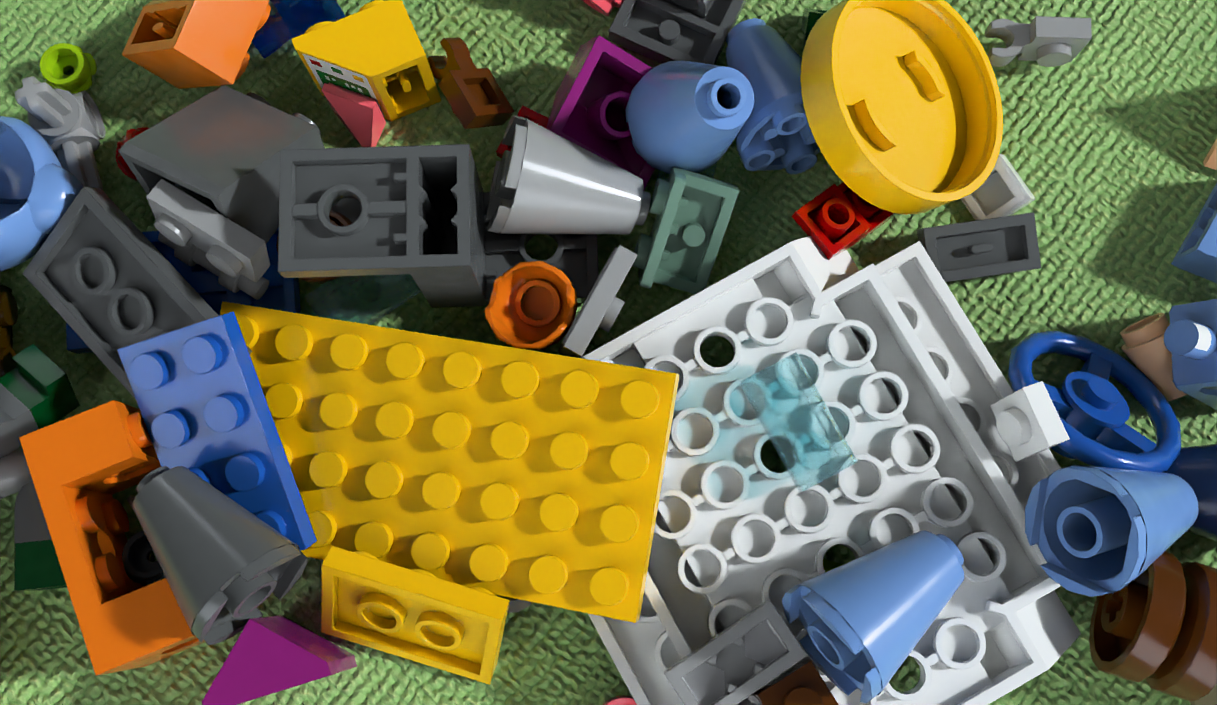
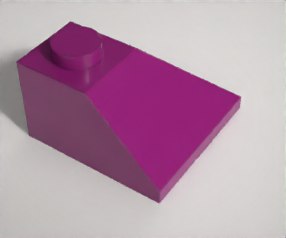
[546,35,655,190]

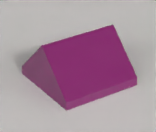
[202,615,357,705]

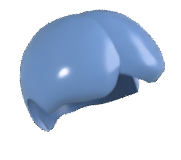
[0,116,83,272]

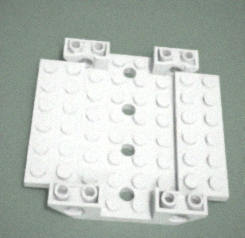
[582,236,1081,705]

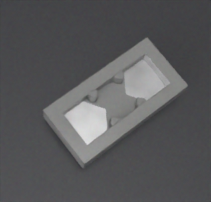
[664,600,808,705]

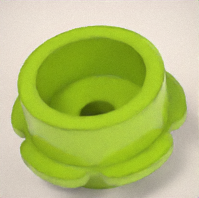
[40,43,97,94]

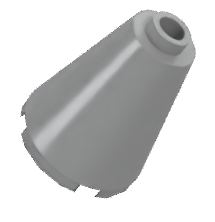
[486,115,651,234]

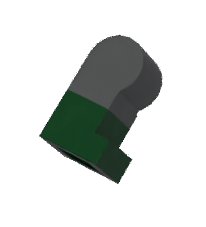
[0,344,80,459]
[14,480,67,591]

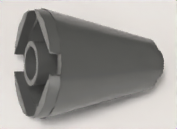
[132,466,308,645]

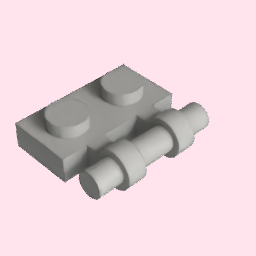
[146,179,270,300]

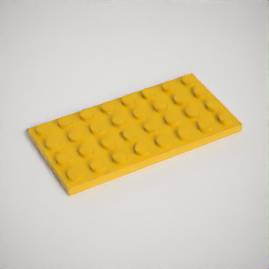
[219,301,680,623]

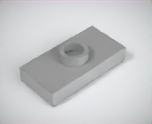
[557,245,638,358]

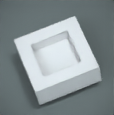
[990,381,1070,462]

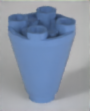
[726,18,821,174]

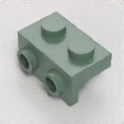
[632,167,740,294]

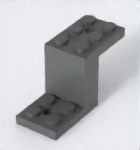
[278,144,599,308]

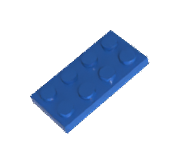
[117,311,317,551]

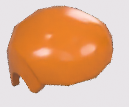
[484,261,578,350]

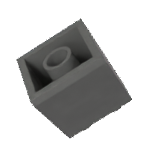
[119,85,325,244]

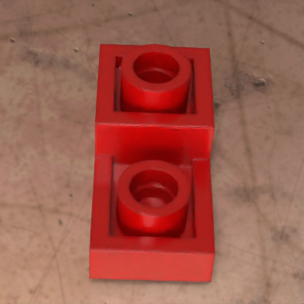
[791,182,895,260]

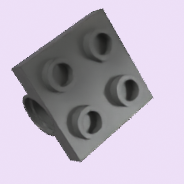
[608,0,747,65]

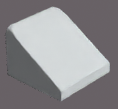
[960,154,1035,221]

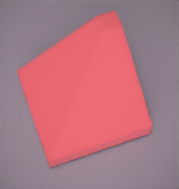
[321,83,386,147]

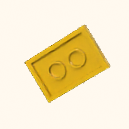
[321,545,510,685]

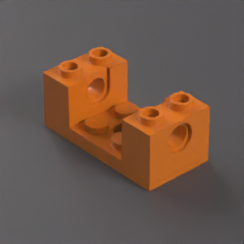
[19,400,205,676]

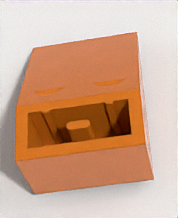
[122,0,271,89]

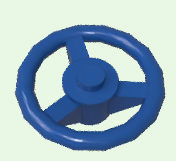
[1007,331,1181,472]

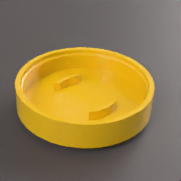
[800,0,1003,214]

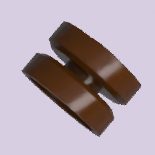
[1089,551,1217,702]

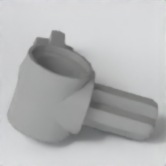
[15,76,106,190]

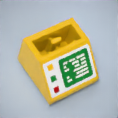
[291,0,441,121]

